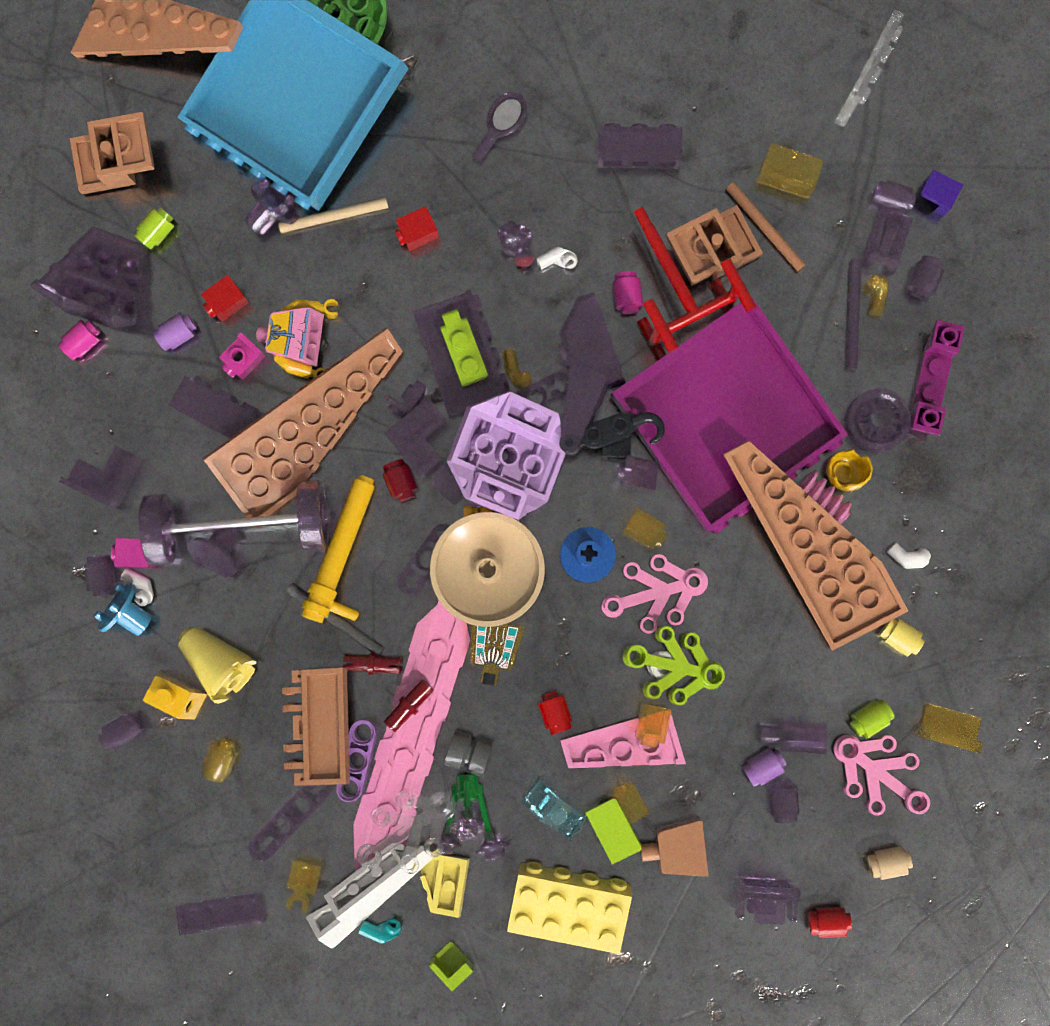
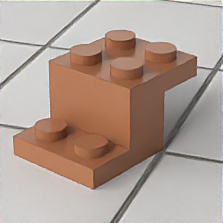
[70,112,155,194]
[665,205,763,286]

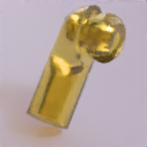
[502,349,532,389]

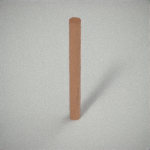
[726,182,806,272]

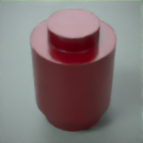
[382,459,418,502]

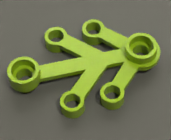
[623,626,725,705]

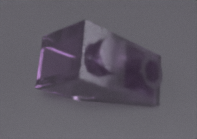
[616,455,659,493]

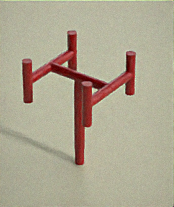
[634,207,757,361]

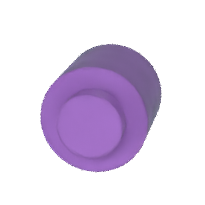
[153,312,197,351]
[742,747,787,786]

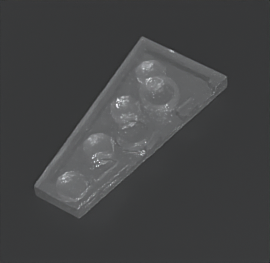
[834,10,904,127]

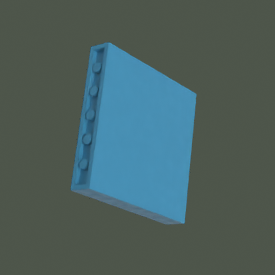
[177,0,409,211]

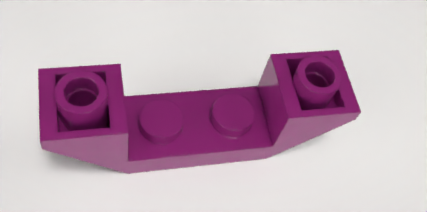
[910,320,965,436]

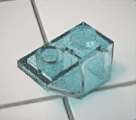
[522,780,589,841]

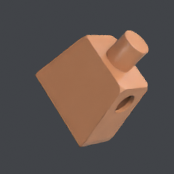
[641,817,709,877]

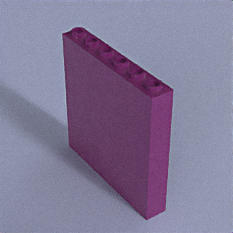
[610,296,848,534]

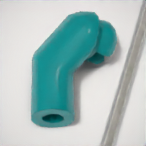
[358,918,402,944]

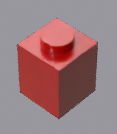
[394,206,439,251]
[201,275,249,322]

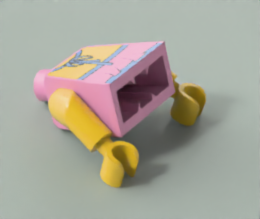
[256,299,338,379]

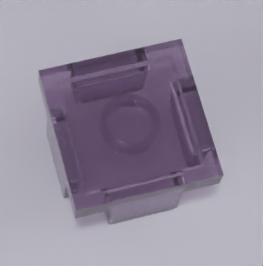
[733,877,801,925]

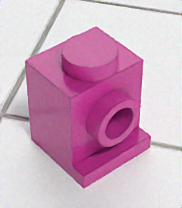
[219,333,266,380]

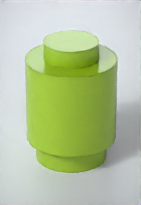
[134,207,174,250]
[850,699,895,739]

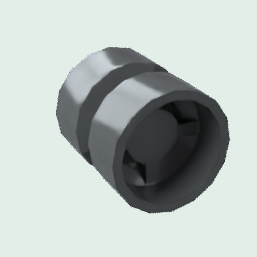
[444,730,493,777]

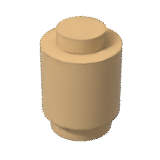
[868,846,913,880]

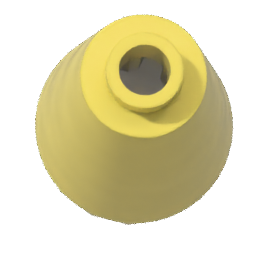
[178,627,256,704]

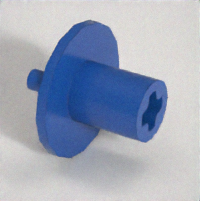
[560,527,616,583]

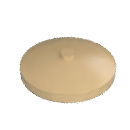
[430,512,545,627]

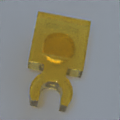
[286,858,323,914]

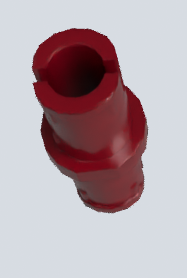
[343,653,402,675]
[383,679,434,732]

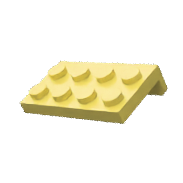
[507,862,632,954]

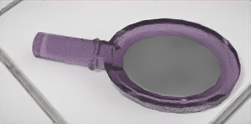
[472,92,527,162]

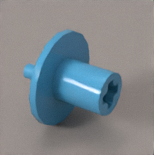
[94,582,152,636]

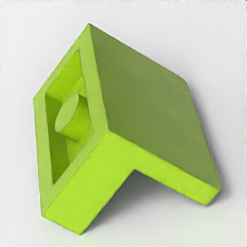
[585,798,642,864]

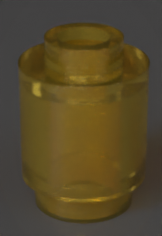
[202,738,238,783]

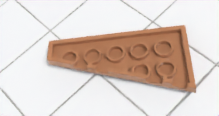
[71,0,244,58]

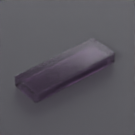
[175,892,266,936]

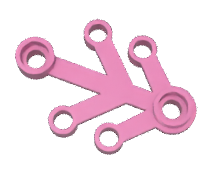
[601,554,708,634]
[833,735,930,816]

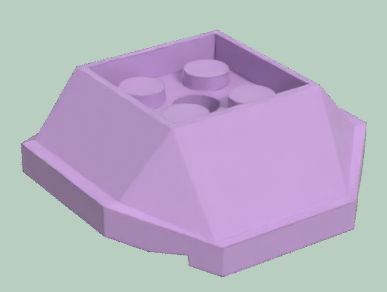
[446,392,566,520]

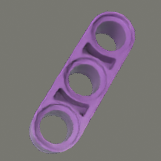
[336,718,378,802]

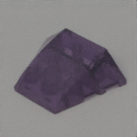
[30,226,145,329]

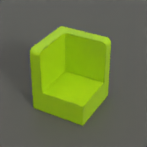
[429,941,474,991]

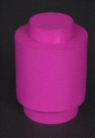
[613,271,643,314]
[58,319,101,360]

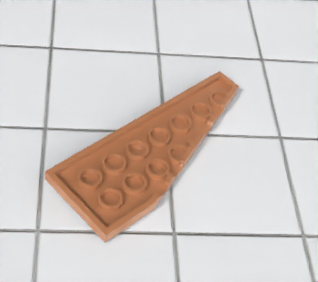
[202,328,403,527]
[723,440,908,651]

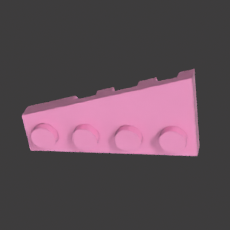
[560,708,686,768]

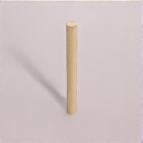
[278,197,388,233]

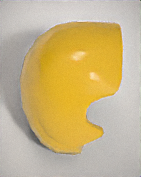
[826,449,873,492]

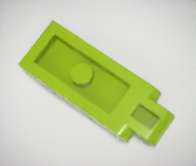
[440,309,489,387]

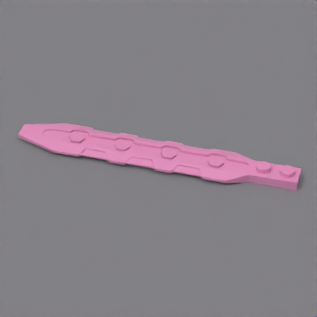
[353,601,471,872]

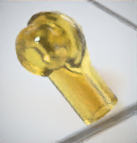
[868,274,889,317]

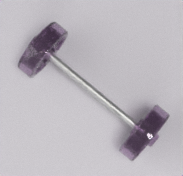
[139,480,331,566]

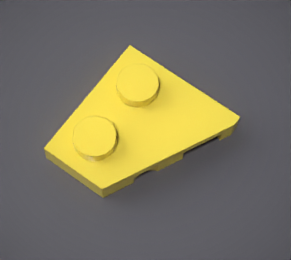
[420,851,470,918]

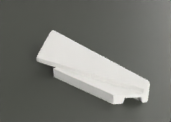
[306,843,434,948]

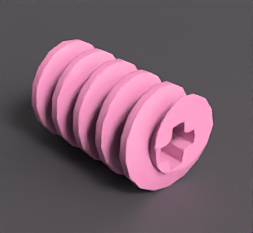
[798,470,852,524]

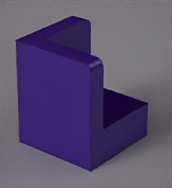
[921,170,963,217]

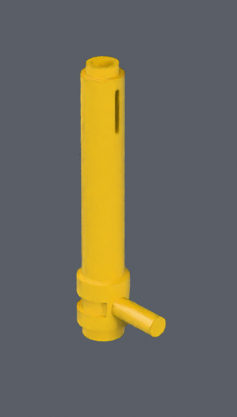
[301,475,375,623]

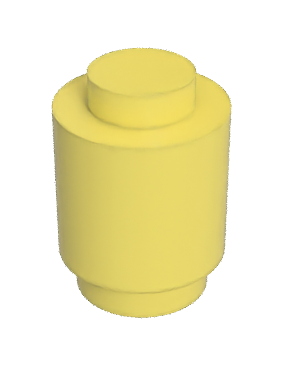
[879,618,925,657]

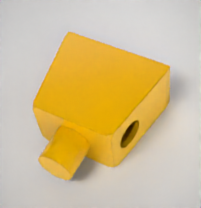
[143,670,208,720]

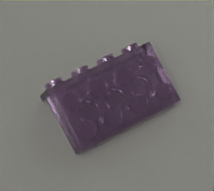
[413,289,510,417]

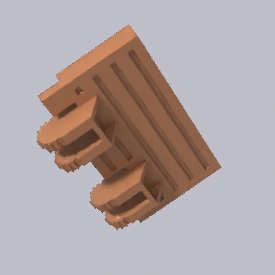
[282,668,350,786]

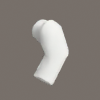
[535,246,578,270]
[886,542,931,569]
[121,568,154,606]

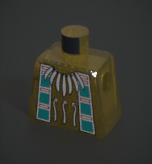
[471,624,525,686]

